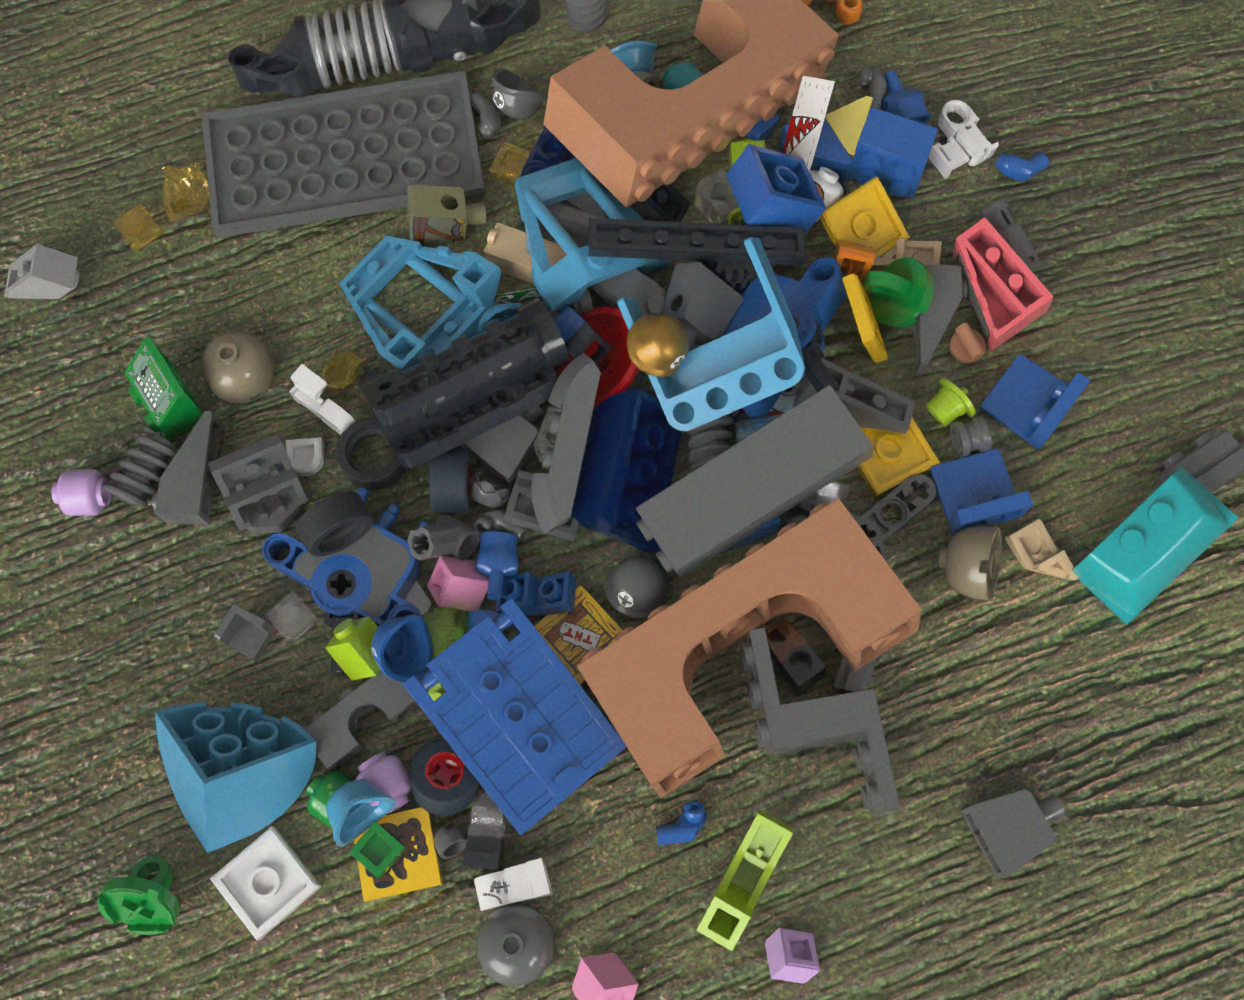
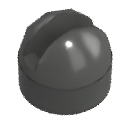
[434,824,467,859]

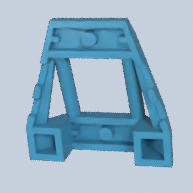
[515,158,670,312]
[339,235,501,371]

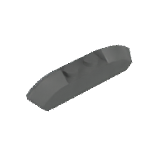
[531,353,601,534]

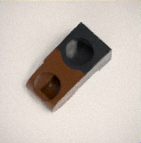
[765,617,826,696]

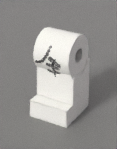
[474,858,553,911]

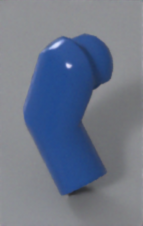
[996,152,1049,182]
[656,800,707,845]

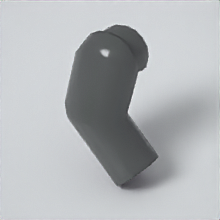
[859,66,887,110]
[470,92,501,139]
[472,509,529,542]

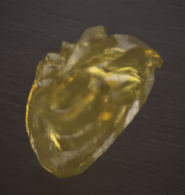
[162,162,209,222]

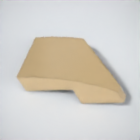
[872,237,942,271]
[1004,518,1079,581]

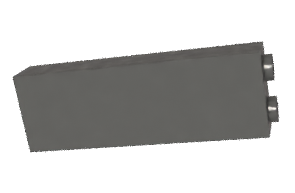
[636,385,873,578]

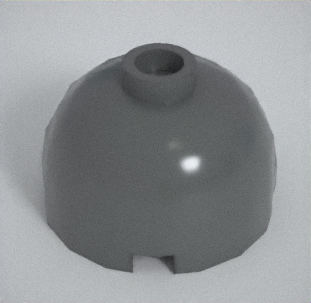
[476,904,556,987]

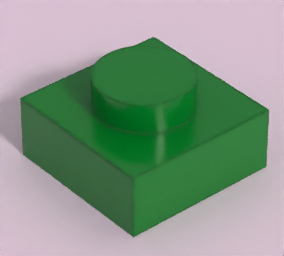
[349,821,406,879]

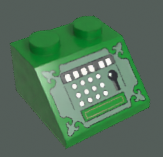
[125,337,203,440]

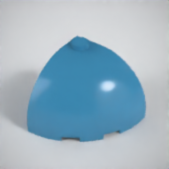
[155,702,316,853]

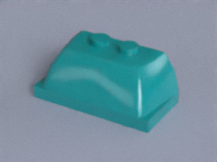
[1072,465,1238,625]

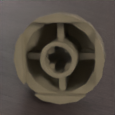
[200,331,275,404]
[939,525,1002,600]

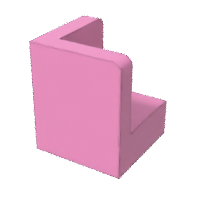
[427,556,489,611]
[572,953,638,1000]

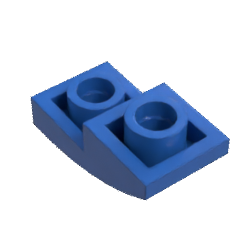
[495,571,576,616]

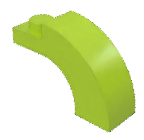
[696,809,794,951]

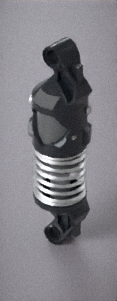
[228,0,541,98]

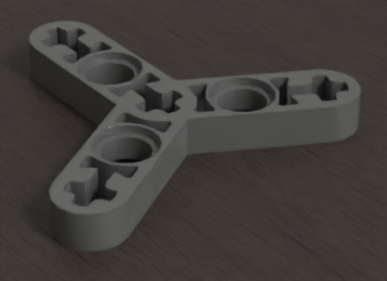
[779,474,936,564]

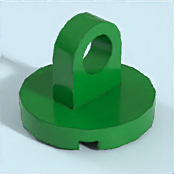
[863,257,935,329]
[97,855,181,935]

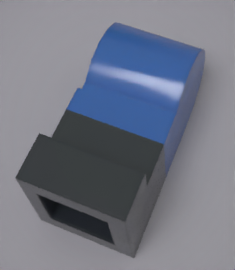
[553,304,613,366]

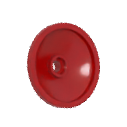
[556,307,639,409]

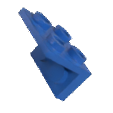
[980,354,1091,449]
[929,449,1033,536]

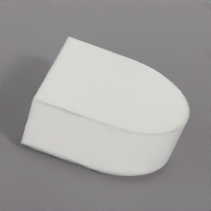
[286,437,324,476]

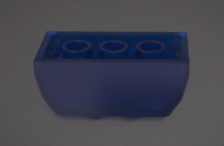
[571,389,681,553]

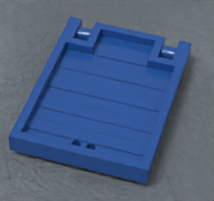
[402,598,627,836]

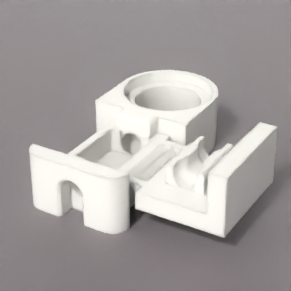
[928,100,998,179]
[289,364,356,435]

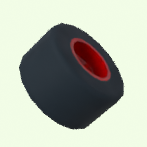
[429,447,470,513]
[410,739,479,816]

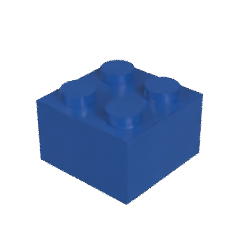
[850,107,938,199]
[726,144,826,235]

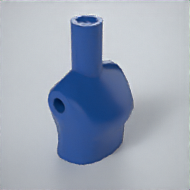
[883,70,931,124]
[476,531,518,600]

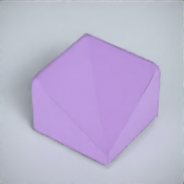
[765,928,820,983]

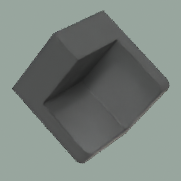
[214,603,277,662]

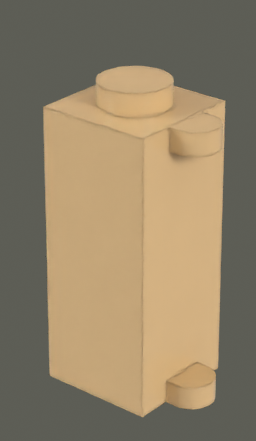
[483,222,567,284]

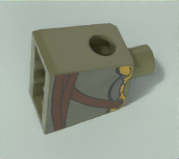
[407,185,486,247]

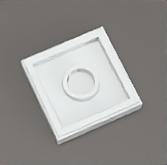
[210,826,322,940]

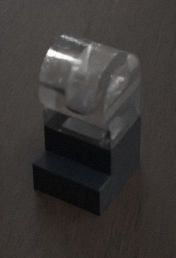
[462,794,506,871]

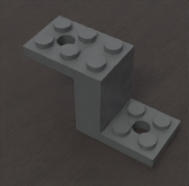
[740,628,900,817]

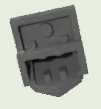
[208,433,308,533]

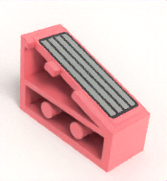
[953,217,1053,353]

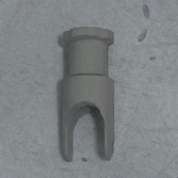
[979,199,1039,269]

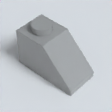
[4,244,80,299]

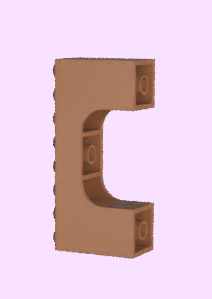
[544,0,839,208]
[577,498,922,798]

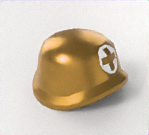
[627,314,689,377]

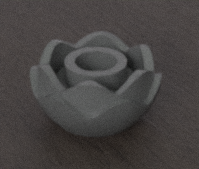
[468,471,511,508]

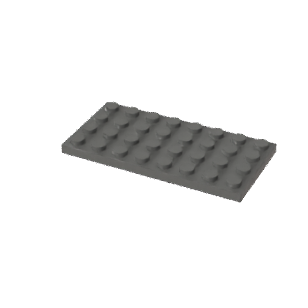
[201,71,485,238]

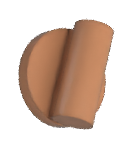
[949,323,986,363]

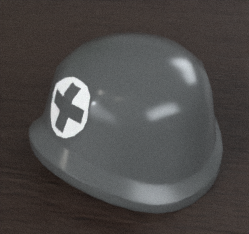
[492,68,548,120]
[605,556,670,619]

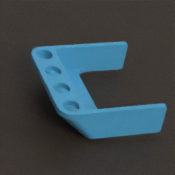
[617,237,805,431]

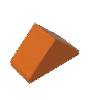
[832,239,875,298]

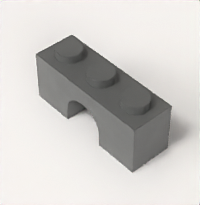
[304,670,419,771]

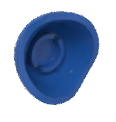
[371,615,433,682]

